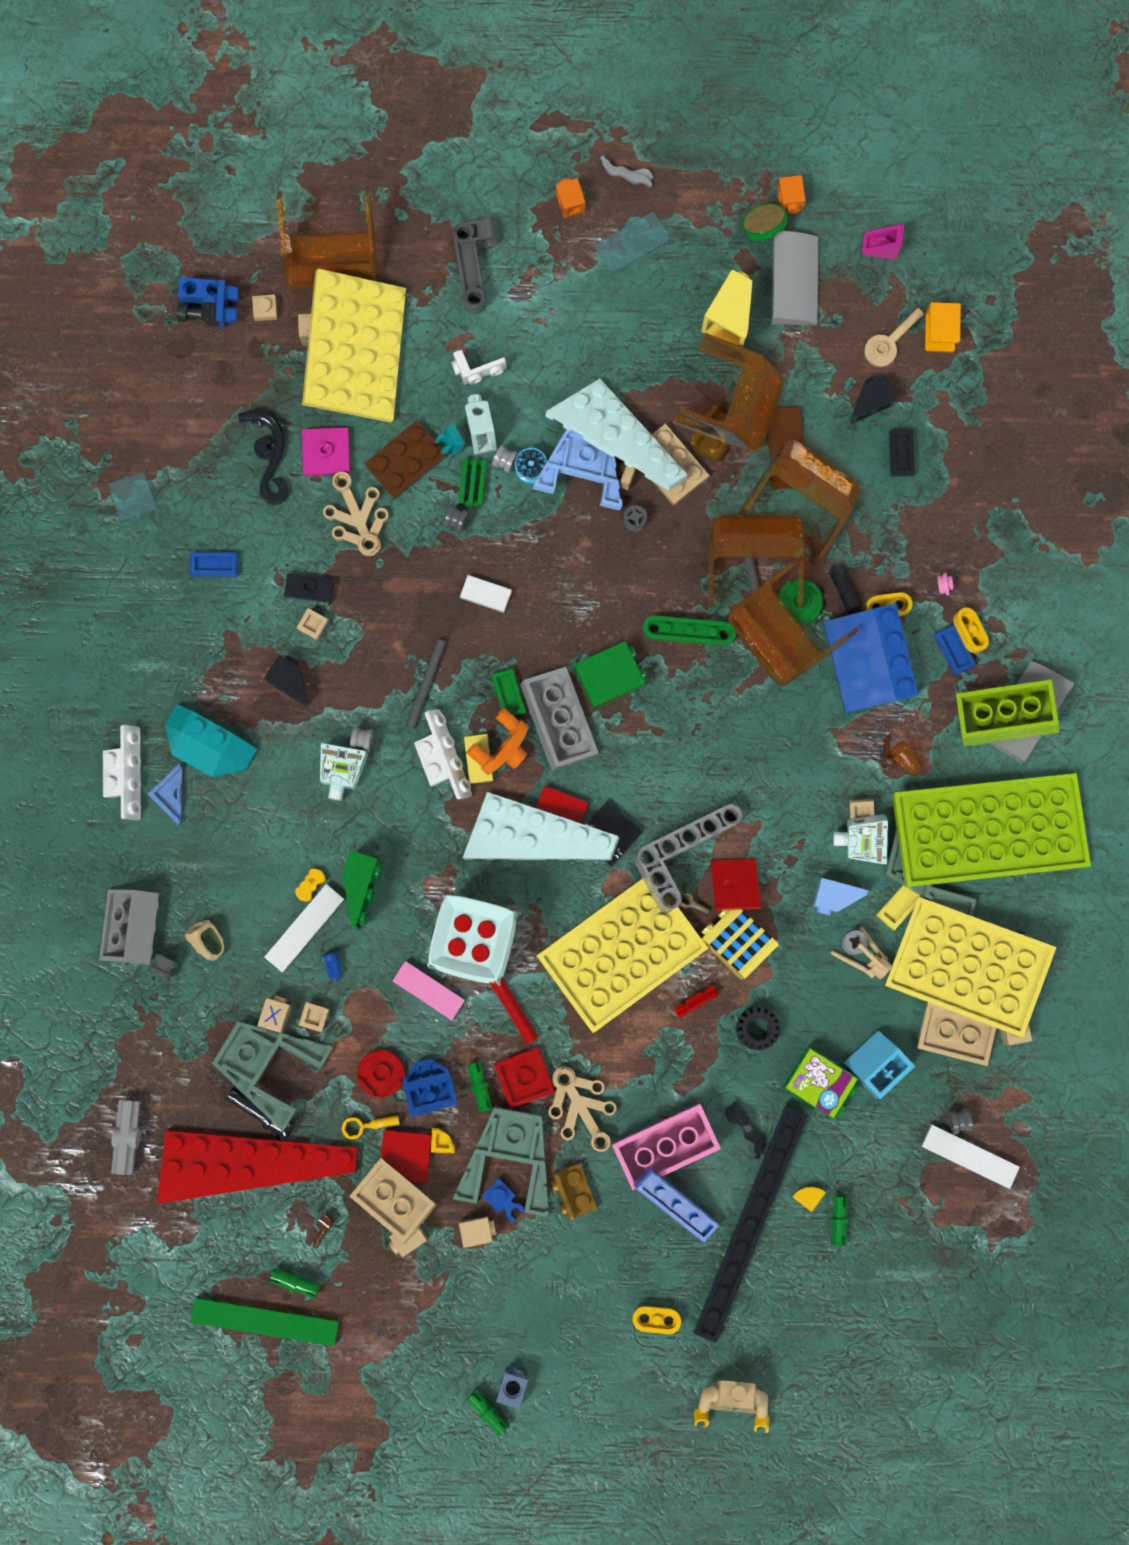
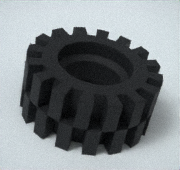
[736,1007,781,1050]

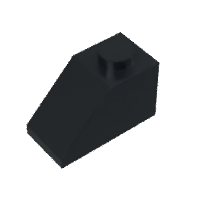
[849,375,896,424]
[264,655,308,707]

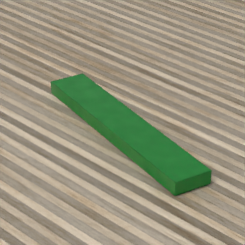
[190,1297,339,1346]

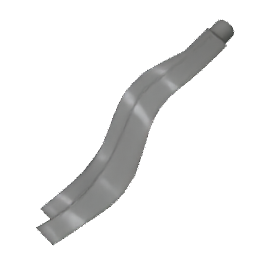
[600,155,653,188]

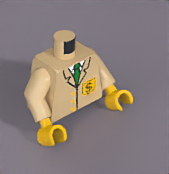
[694,1380,770,1433]

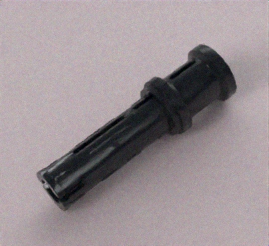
[225,1087,295,1141]

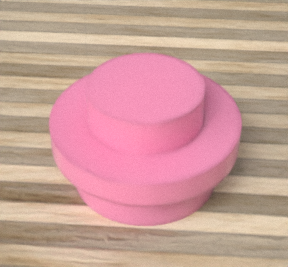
[937,572,954,596]

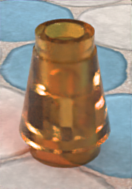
[889,740,922,776]

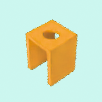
[925,302,961,352]

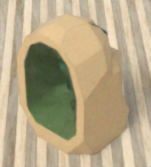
[185,920,224,961]

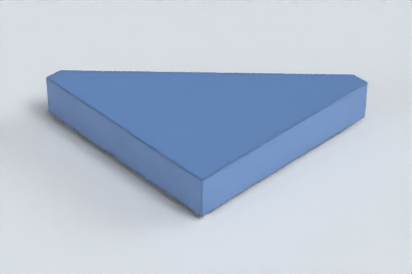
[148,764,183,825]

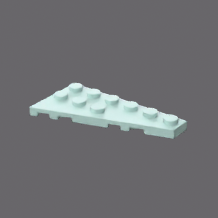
[546,379,687,491]
[463,792,619,860]

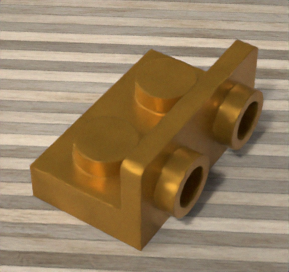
[691,405,742,463]
[551,1163,597,1220]

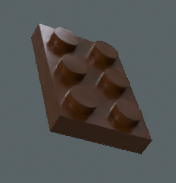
[364,420,447,500]

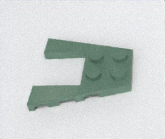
[884,829,977,916]
[212,1022,333,1132]
[453,1107,549,1217]

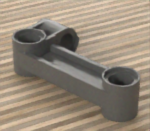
[453,218,498,315]

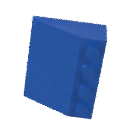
[823,603,918,713]

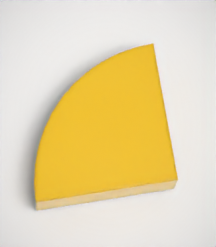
[431,1128,455,1153]
[792,1187,826,1212]

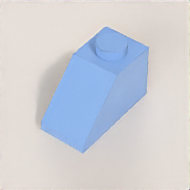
[812,878,868,916]

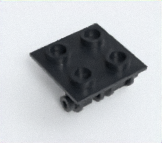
[585,801,643,867]

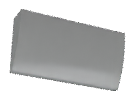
[771,231,818,326]
[989,661,1074,764]
[520,667,599,771]

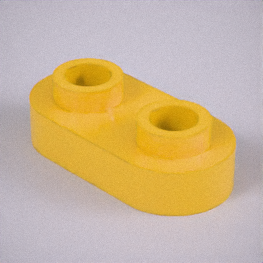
[865,592,912,616]
[953,608,989,653]
[632,1306,681,1334]

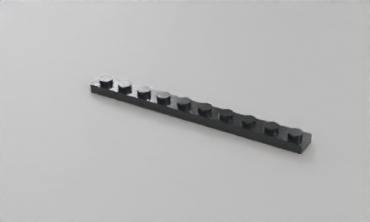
[693,1105,808,1343]

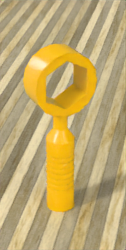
[342,1115,400,1139]

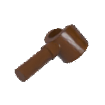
[879,738,895,770]
[312,1213,334,1248]

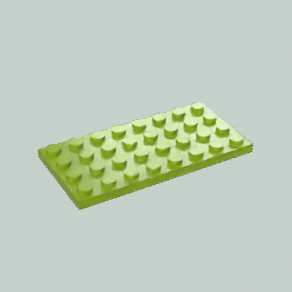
[892,773,1091,888]

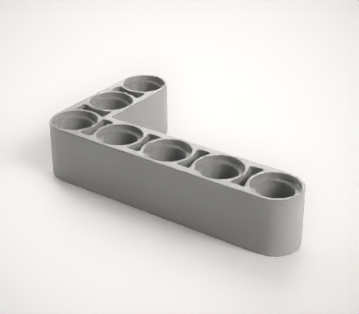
[634,804,742,913]

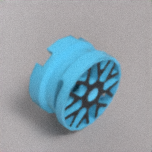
[515,448,547,484]

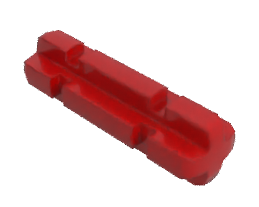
[674,985,718,1018]

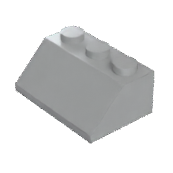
[99,889,159,965]

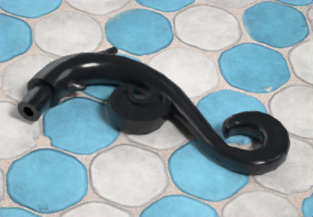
[238,409,289,505]

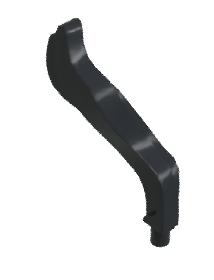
[726,1101,762,1159]

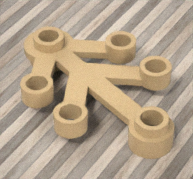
[323,472,389,556]
[549,1067,617,1152]

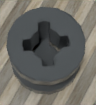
[443,505,469,533]
[624,505,647,532]
[148,953,178,980]
[948,1108,973,1135]

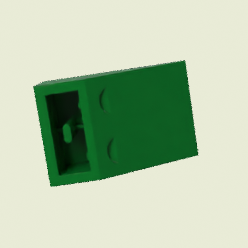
[342,850,384,930]

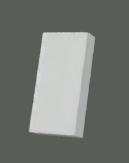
[460,575,512,613]

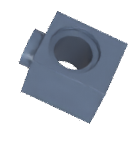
[496,1367,529,1409]

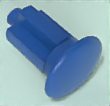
[320,952,342,982]

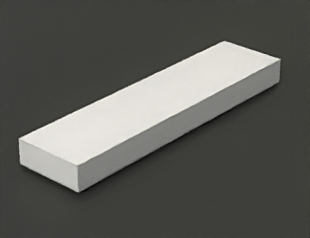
[264,884,345,973]
[921,1124,1020,1189]

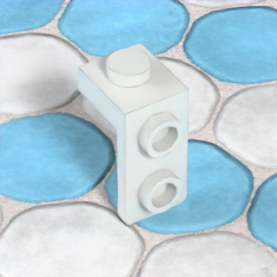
[451,350,507,385]

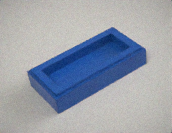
[190,552,238,577]
[933,625,976,676]

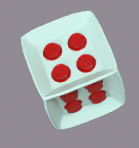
[427,894,518,986]

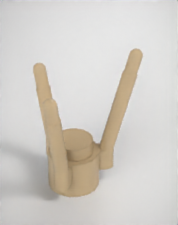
[831,927,892,980]

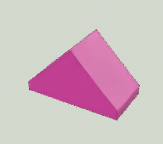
[862,224,904,260]

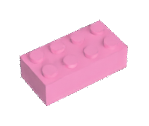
[612,1103,721,1190]

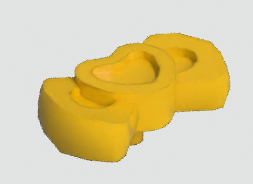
[295,868,326,902]

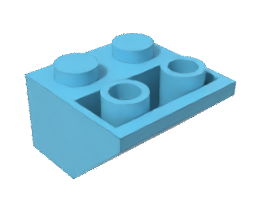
[843,1031,915,1099]

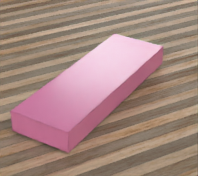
[393,961,465,1020]

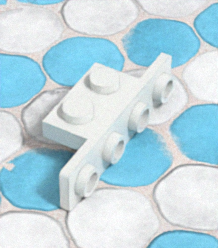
[414,709,472,799]
[103,725,141,820]

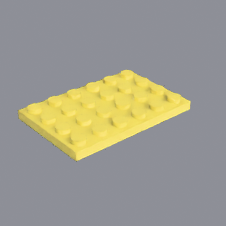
[302,269,406,423]
[537,874,708,1033]
[885,897,1056,1038]

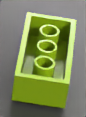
[956,679,1059,746]

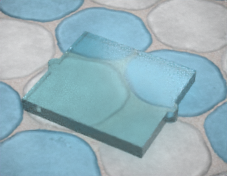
[108,472,157,522]

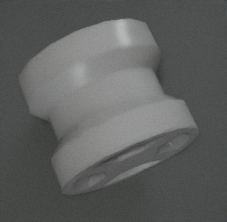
[492,445,518,474]
[350,726,373,753]
[842,930,868,955]

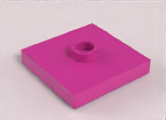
[302,427,350,476]

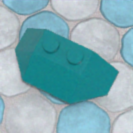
[165,704,258,777]

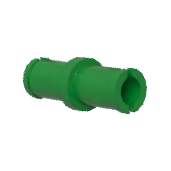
[466,1062,494,1113]
[830,1195,849,1246]
[269,1268,321,1299]
[465,1389,510,1437]

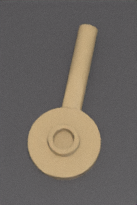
[864,308,923,367]

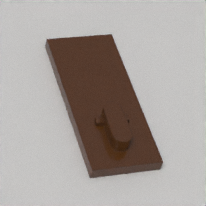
[765,406,808,490]

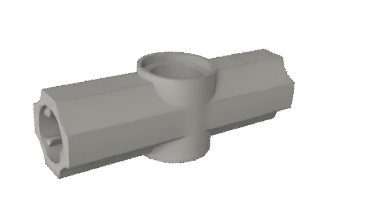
[111,1100,141,1175]

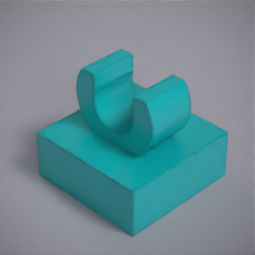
[435,424,465,456]

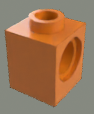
[777,175,806,214]
[556,178,585,218]

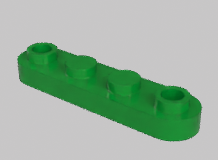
[643,616,736,646]

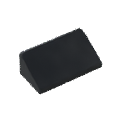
[829,565,863,613]

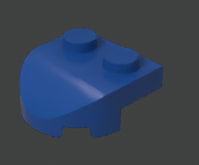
[403,1059,458,1117]

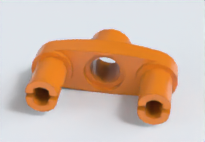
[466,707,529,775]

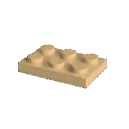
[652,424,710,506]
[916,1002,996,1066]
[349,1158,437,1244]

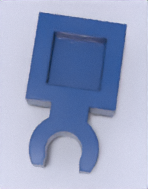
[482,1178,525,1222]

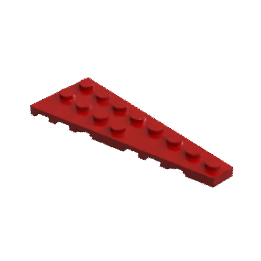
[157,1130,358,1203]

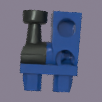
[177,277,239,328]

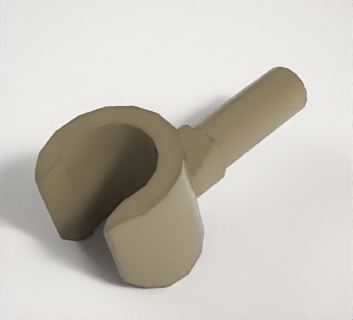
[678,893,709,914]

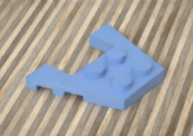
[533,430,622,511]

